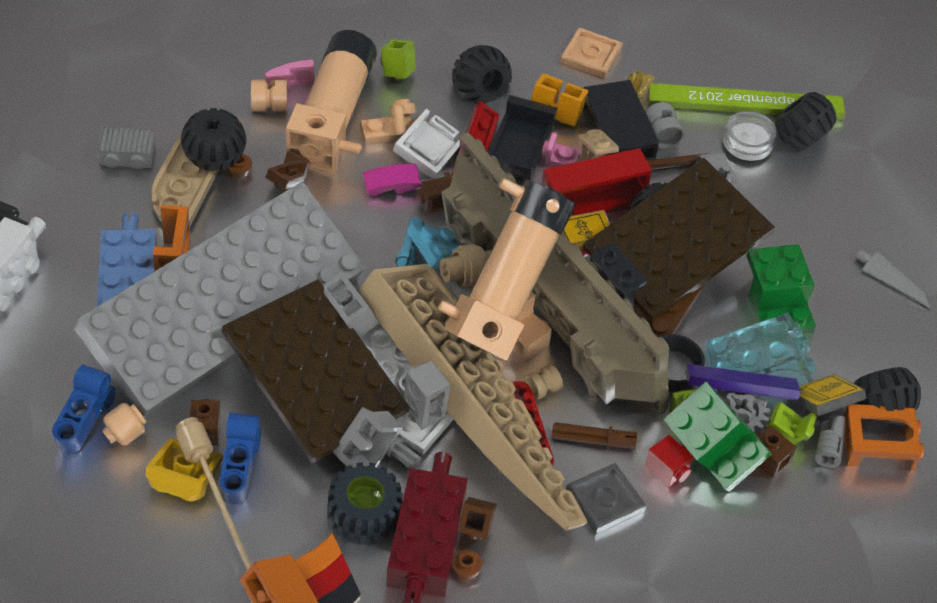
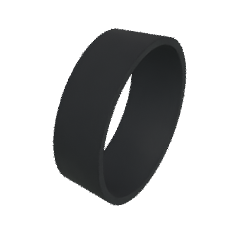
[658,334,705,392]

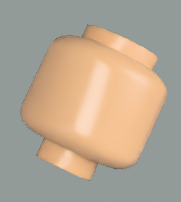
[102,403,147,446]

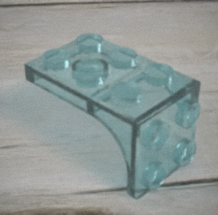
[706,313,817,383]

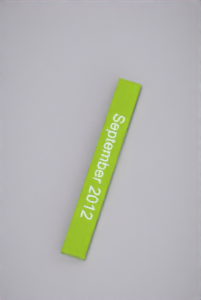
[648,83,845,120]

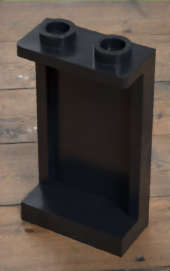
[583,80,659,160]
[488,95,557,185]
[590,242,646,318]

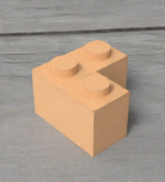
[512,291,552,363]

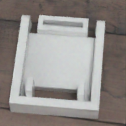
[392,109,460,179]

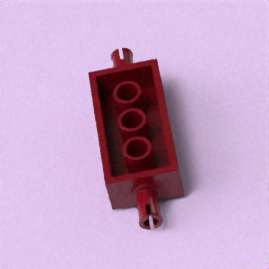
[386,452,468,603]

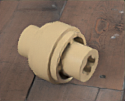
[440,244,492,289]

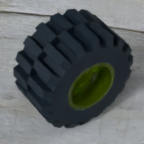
[327,462,403,544]

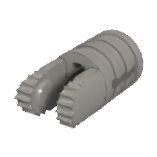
[815,415,847,468]

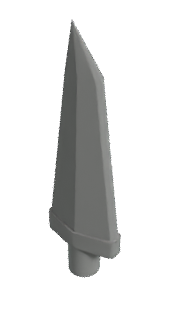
[856,249,931,309]

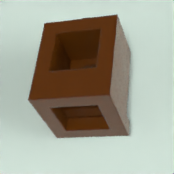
[416,172,452,214]

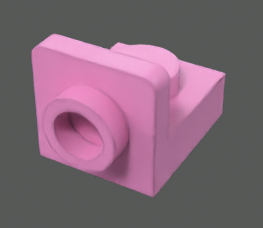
[542,133,579,168]

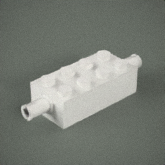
[0,217,46,313]

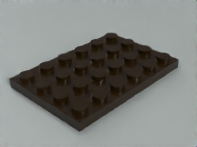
[583,158,775,322]
[221,279,410,464]

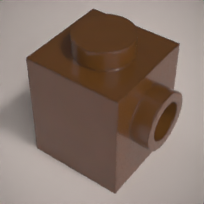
[189,399,221,445]
[756,426,797,478]
[458,497,497,540]

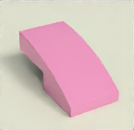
[265,59,314,93]

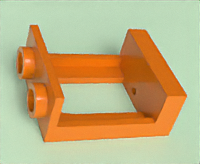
[153,205,191,271]
[843,404,924,471]

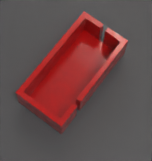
[542,148,652,215]

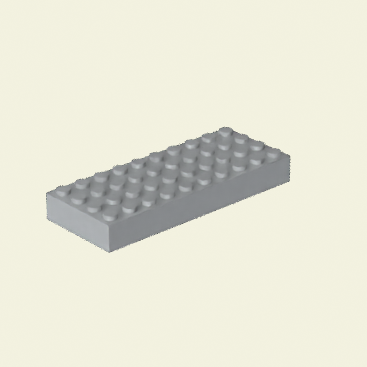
[74,181,366,418]

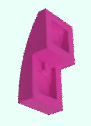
[363,164,421,197]

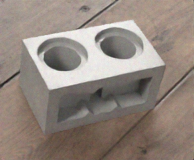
[323,272,379,338]
[404,361,450,430]

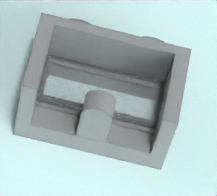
[333,407,403,468]

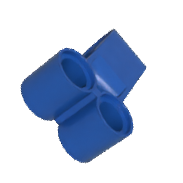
[52,364,116,454]
[219,412,261,505]

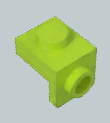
[767,402,817,445]

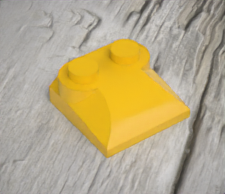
[145,438,224,501]

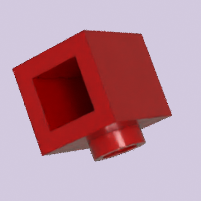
[645,435,693,487]

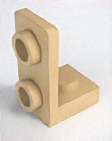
[579,129,619,161]

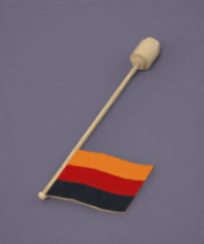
[176,417,361,603]

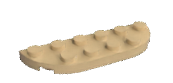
[151,119,241,226]

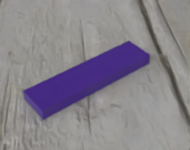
[685,364,801,400]

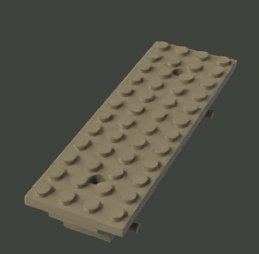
[441,132,670,413]

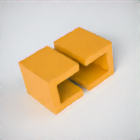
[531,73,589,126]

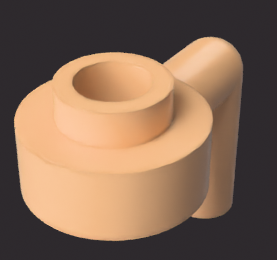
[390,99,416,135]

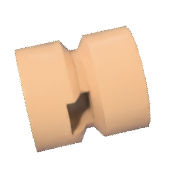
[251,80,287,112]

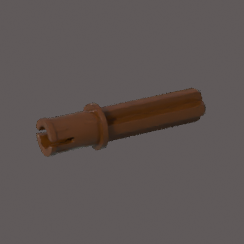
[552,422,638,450]

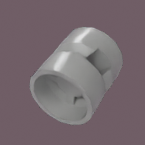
[645,102,685,150]

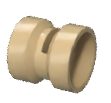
[524,364,563,400]

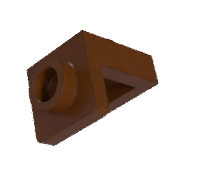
[265,150,310,190]

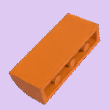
[239,554,319,603]

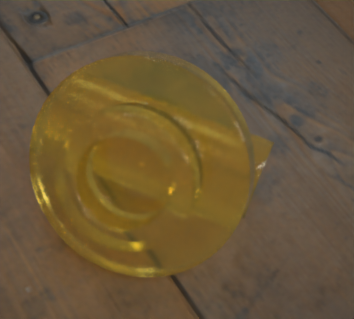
[627,70,654,99]

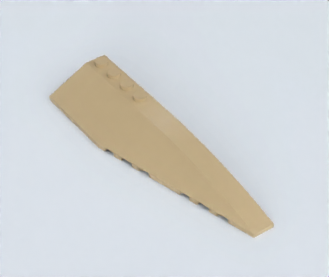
[358,264,588,531]

